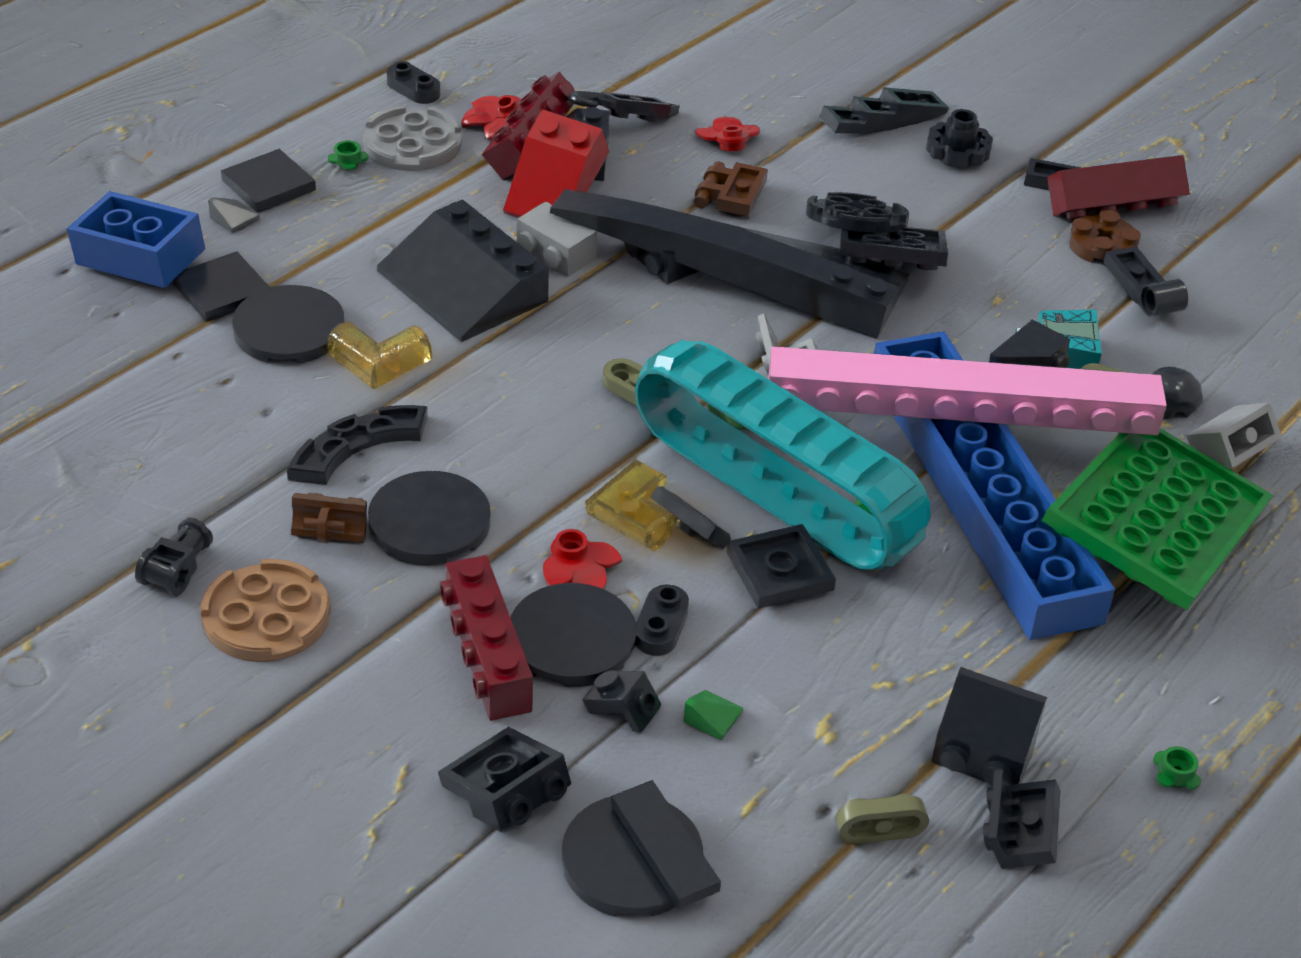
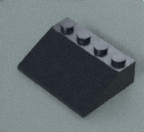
[377,199,549,342]

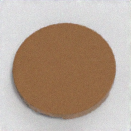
[201,559,331,662]

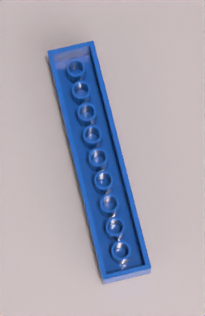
[874,331,1115,640]

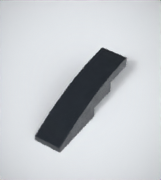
[819,87,949,133]

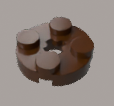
[1069,210,1141,265]

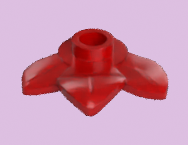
[461,95,521,140]
[695,116,760,151]
[543,529,622,589]

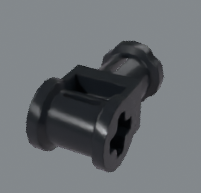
[135,517,213,596]

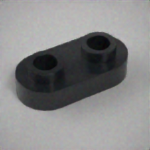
[386,61,441,104]
[636,584,689,656]

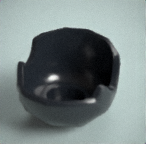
[1152,366,1203,419]

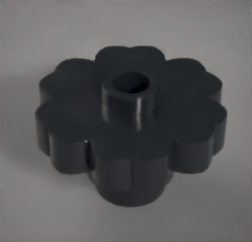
[926,109,993,168]

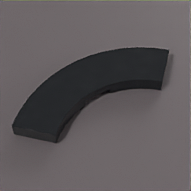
[287,405,428,485]

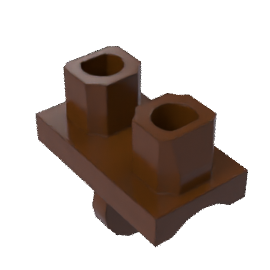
[291,493,367,544]

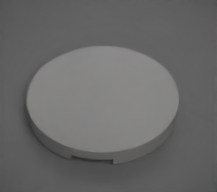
[362,105,462,170]

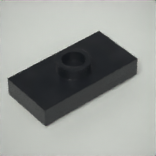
[650,486,731,549]

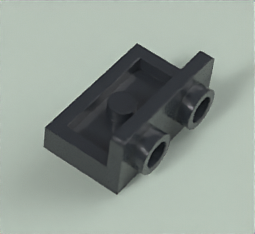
[983,769,1061,869]

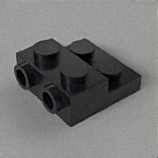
[438,726,572,832]

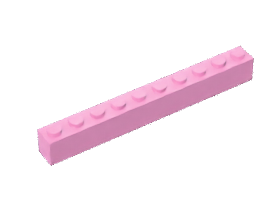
[768,346,1167,435]

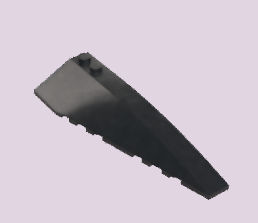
[550,189,910,339]

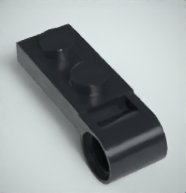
[1103,246,1188,316]

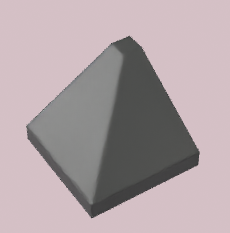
[208,197,259,233]

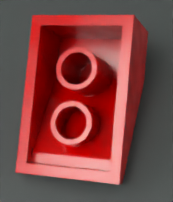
[503,109,609,218]

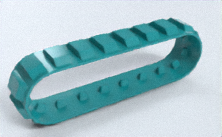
[635,340,931,570]

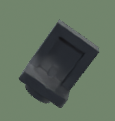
[582,670,661,732]

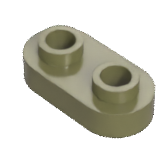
[603,358,643,406]
[835,794,929,844]

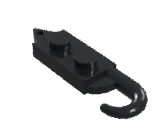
[568,91,680,121]

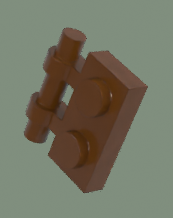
[694,161,768,217]

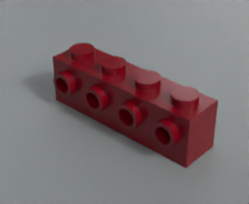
[481,71,575,180]
[1047,155,1190,220]
[440,555,533,721]

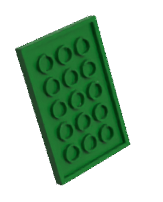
[1041,428,1273,610]

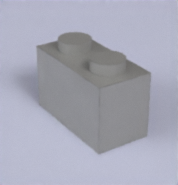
[517,202,597,277]
[1186,402,1282,468]

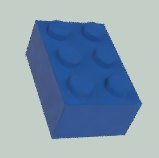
[66,191,206,288]

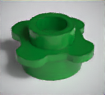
[328,140,368,171]
[1153,746,1201,790]

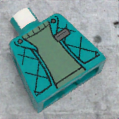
[1015,309,1102,369]

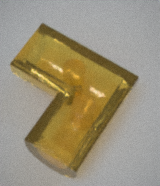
[327,322,432,389]
[585,459,674,551]

